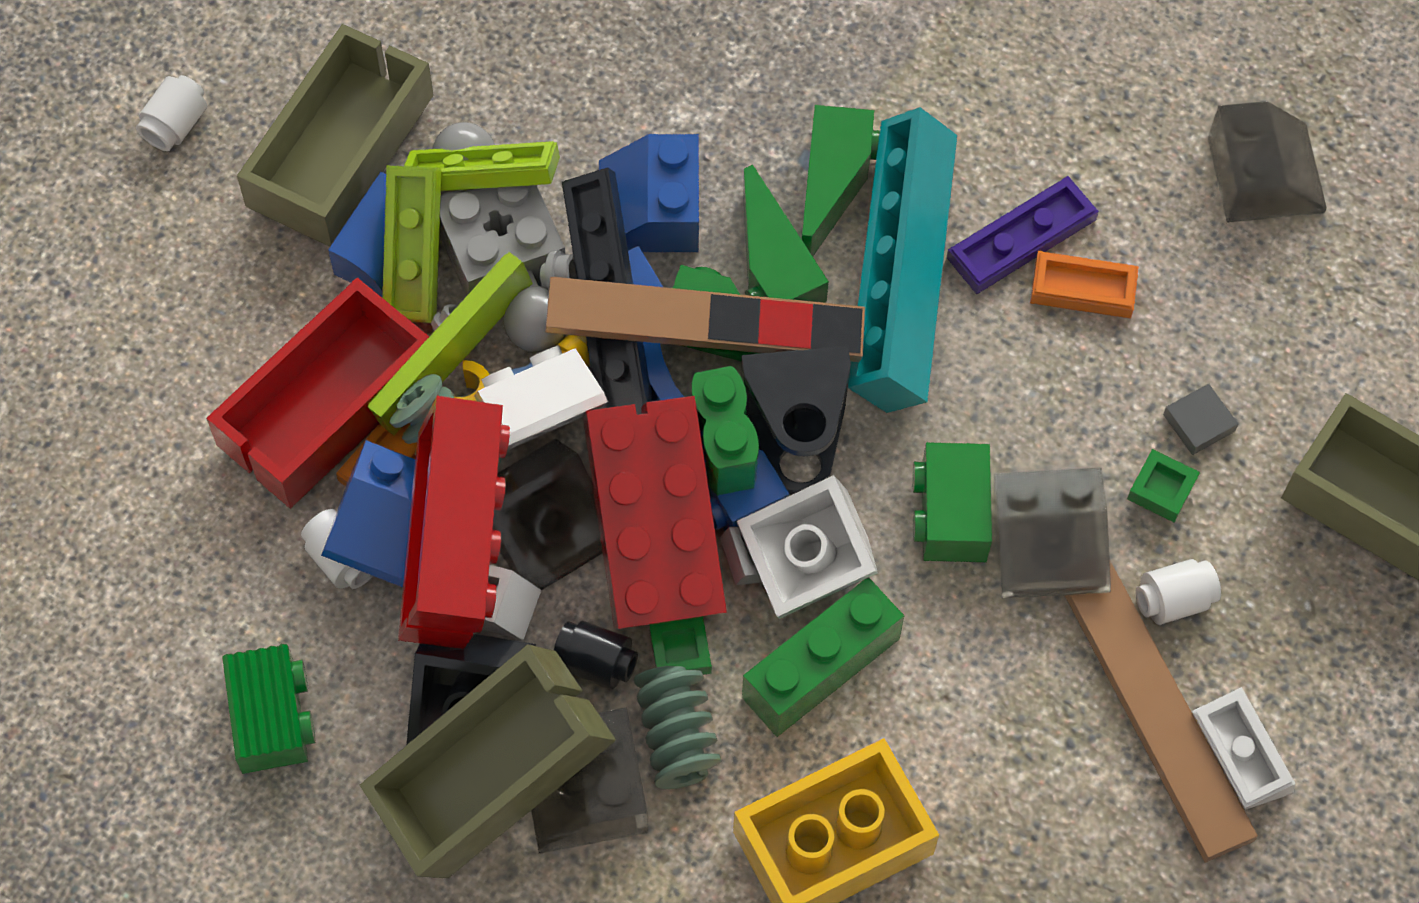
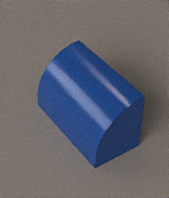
[328,172,386,298]

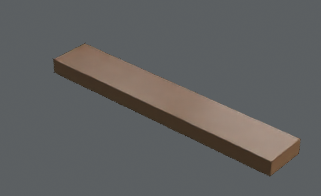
[1055,551,1258,863]

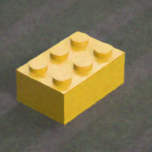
[733,738,939,903]

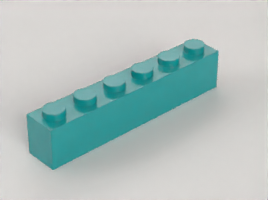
[848,107,958,413]

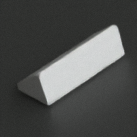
[1192,687,1295,810]

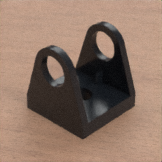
[741,346,851,495]

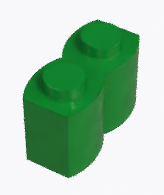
[692,366,759,496]

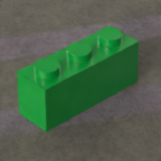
[742,577,904,737]

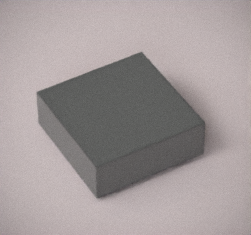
[1163,384,1238,455]

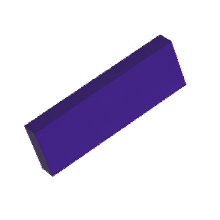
[946,176,1099,295]

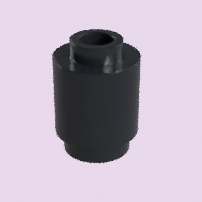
[554,620,638,689]

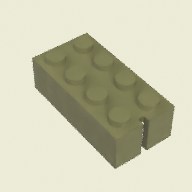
[237,24,434,247]
[1281,393,1419,580]
[360,644,616,878]

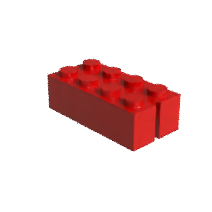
[206,278,429,509]
[398,395,510,649]
[582,396,727,629]

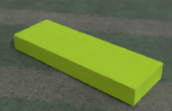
[404,141,560,191]
[383,165,441,323]

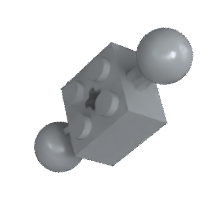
[432,122,566,352]

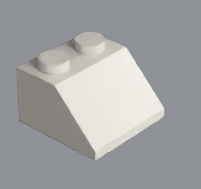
[474,345,608,450]

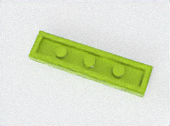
[368,252,533,436]

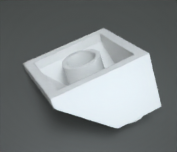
[737,475,878,619]

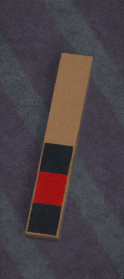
[545,277,865,362]

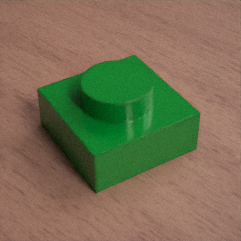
[1127,449,1200,523]
[649,616,712,675]

